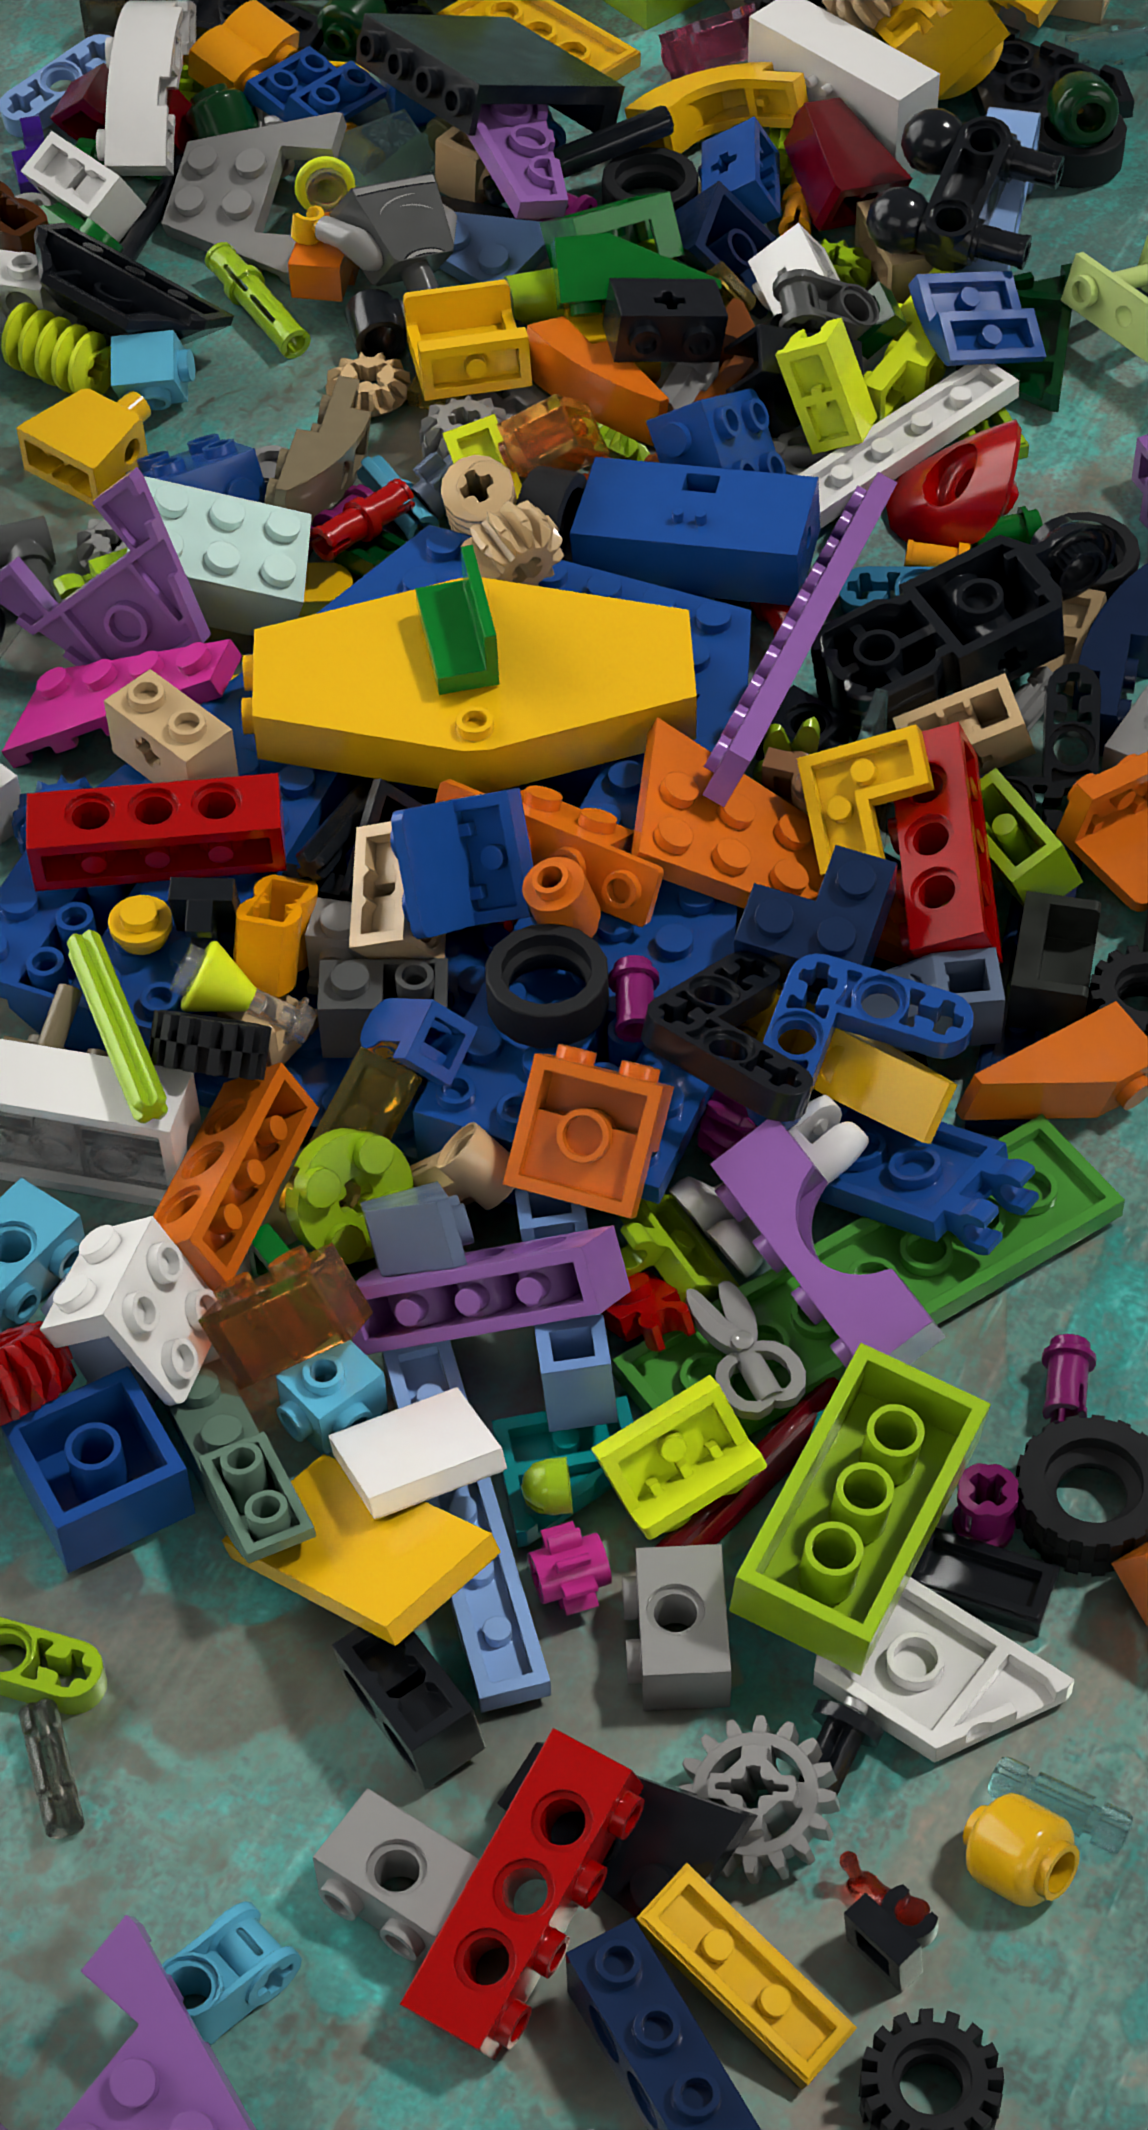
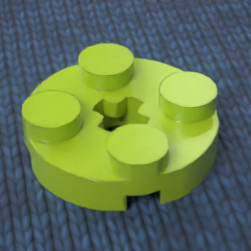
[285,1128,414,1264]

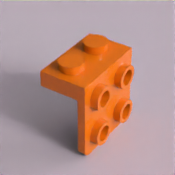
[1055,751,1148,912]

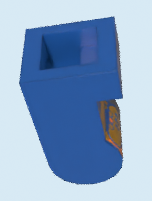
[360,998,478,1086]

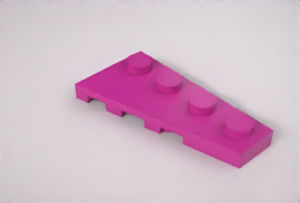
[1,639,242,768]

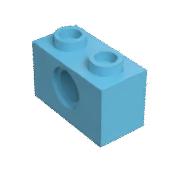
[0,1177,85,1332]

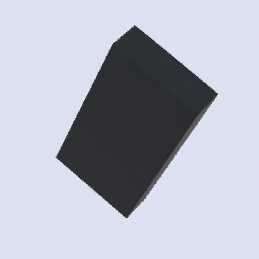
[911,1527,1060,1637]

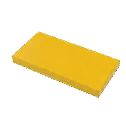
[436,0,641,81]
[221,1453,501,1646]

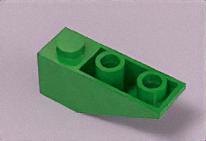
[551,233,722,317]

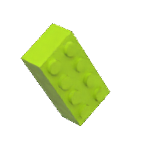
[729,1343,991,1676]

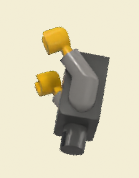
[291,173,457,292]

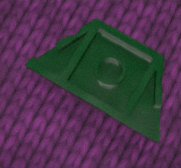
[956,263,1072,412]

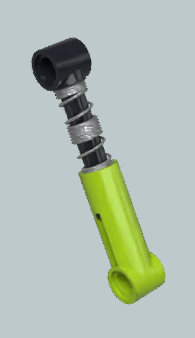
[345,239,679,360]

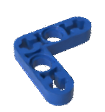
[746,953,974,1129]

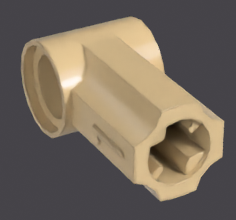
[410,1122,515,1210]

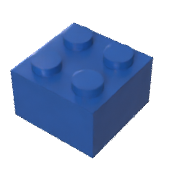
[1,1366,196,1573]

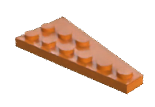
[631,717,945,965]

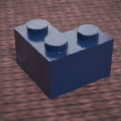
[734,845,897,994]

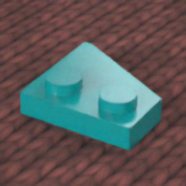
[491,1396,633,1547]

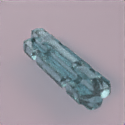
[988,1757,1133,1854]

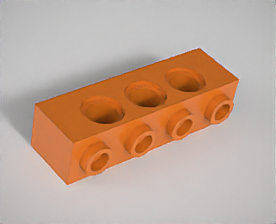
[153,1062,319,1292]

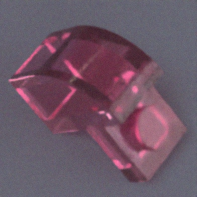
[658,2,756,80]

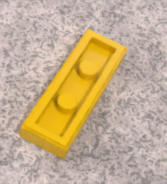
[635,1863,857,2090]

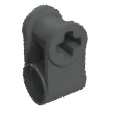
[772,269,879,340]

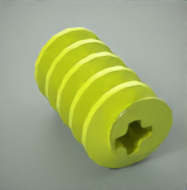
[1,302,111,395]

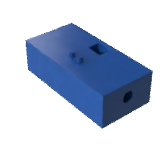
[570,457,820,606]

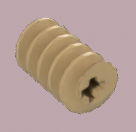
[441,455,517,536]

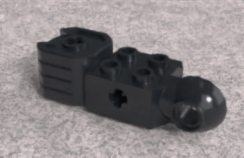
[811,516,1116,742]

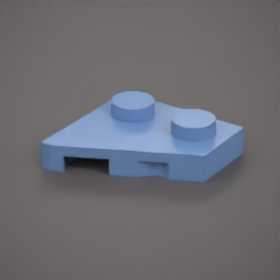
[439,212,548,284]

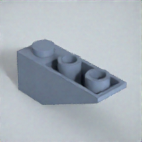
[807,947,1005,1052]

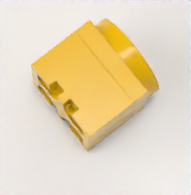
[867,0,1010,100]

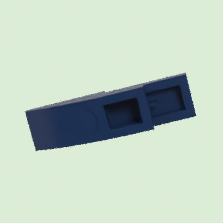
[1072,563,1148,756]

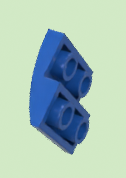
[243,45,388,122]

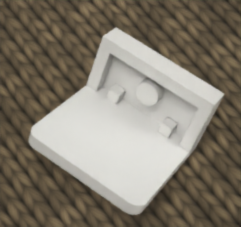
[40,1216,225,1406]

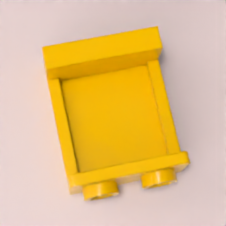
[403,279,532,401]

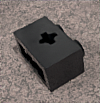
[602,278,728,362]

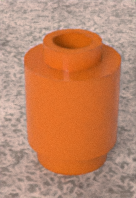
[522,857,601,938]

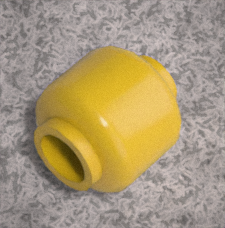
[963,1793,1080,1907]

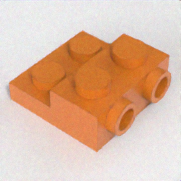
[503,1044,674,1219]

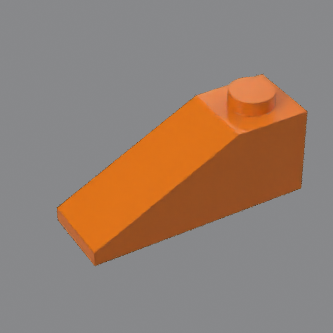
[955,1001,1148,1120]

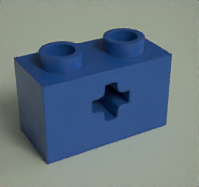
[698,116,781,224]

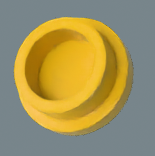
[108,895,173,955]

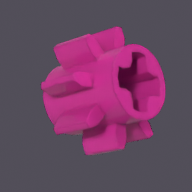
[527,1521,612,1616]

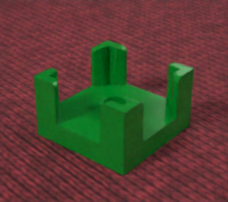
[540,191,685,268]

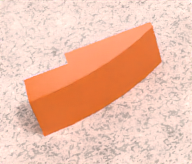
[288,211,360,302]
[527,316,669,446]

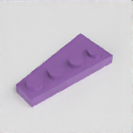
[467,104,568,221]

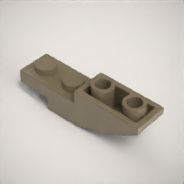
[264,375,372,522]

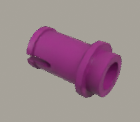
[608,955,660,1043]
[1041,1334,1097,1424]

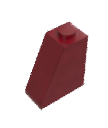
[783,97,913,231]

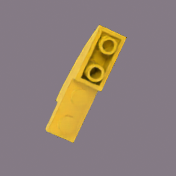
[737,984,957,1144]

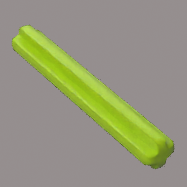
[67,930,168,1124]

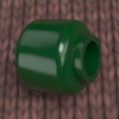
[317,0,388,58]
[1046,71,1119,146]
[186,83,259,140]

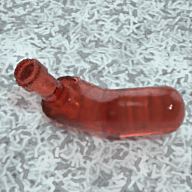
[839,1851,931,1926]

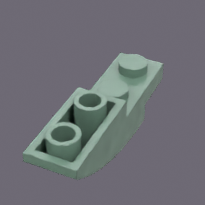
[162,1358,316,1564]

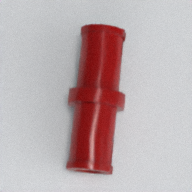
[310,478,415,561]

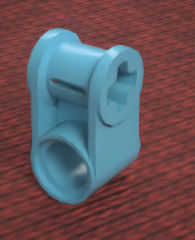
[162,1901,302,2045]

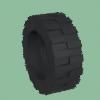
[1014,1415,1148,1577]

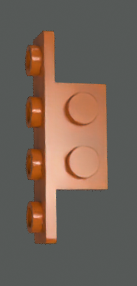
[435,779,664,927]

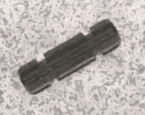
[18,1699,85,1839]

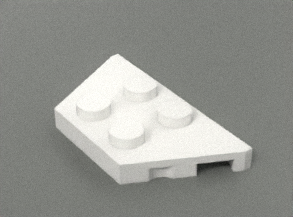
[813,1577,1074,1763]

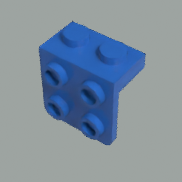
[646,388,786,474]
[126,434,267,503]
[390,788,534,939]

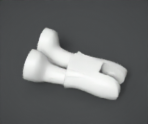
[669,1095,869,1278]

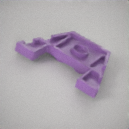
[0,467,211,666]
[0,1915,257,2130]

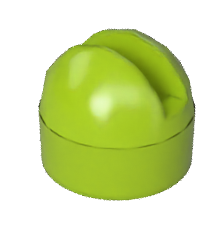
[521,1457,573,1516]

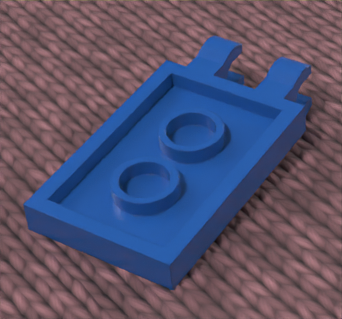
[818,1100,1039,1255]

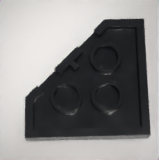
[971,24,1135,118]

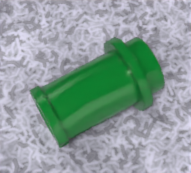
[972,506,1043,548]

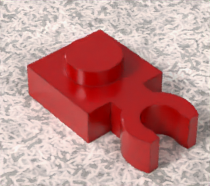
[601,1270,696,1352]

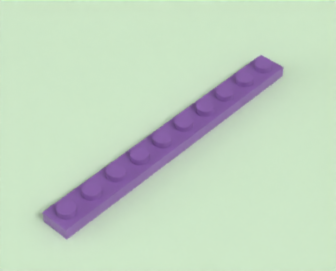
[702,472,897,807]

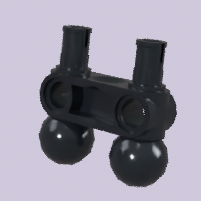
[866,108,1065,272]

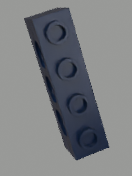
[565,1917,761,2130]

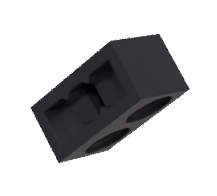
[332,1627,486,1790]

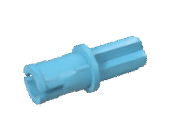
[357,455,439,541]

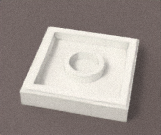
[328,1387,507,1519]

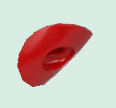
[886,419,1022,548]

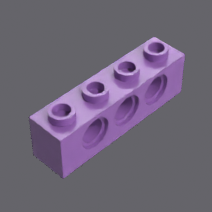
[339,1225,631,1355]

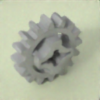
[677,1715,840,1884]

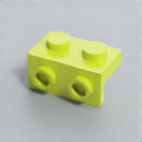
[591,1375,767,1540]

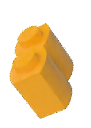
[188,0,300,92]
[233,874,318,1002]

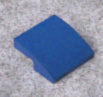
[908,271,1047,366]

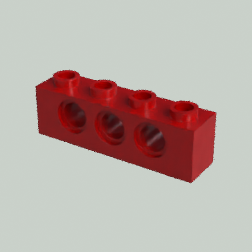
[888,721,1003,963]
[26,773,287,891]
[400,1728,645,2061]

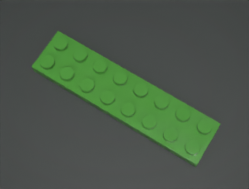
[612,1114,1125,1436]

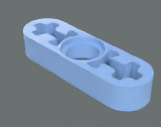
[0,34,112,138]

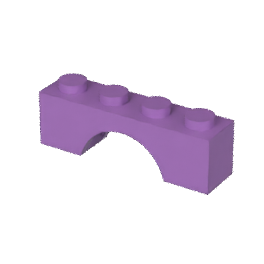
[710,1119,946,1369]

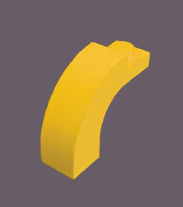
[625,62,809,154]

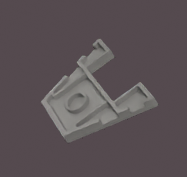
[161,112,347,285]

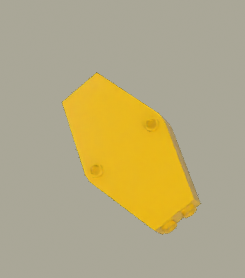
[241,577,697,793]

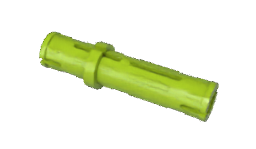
[204,242,311,359]

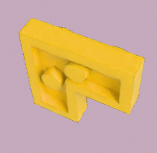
[796,724,935,878]

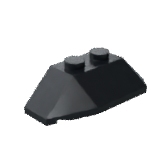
[34,223,234,345]

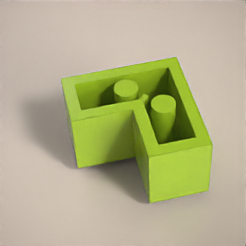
[935,768,1083,908]

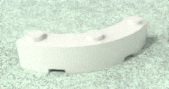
[96,1,196,176]

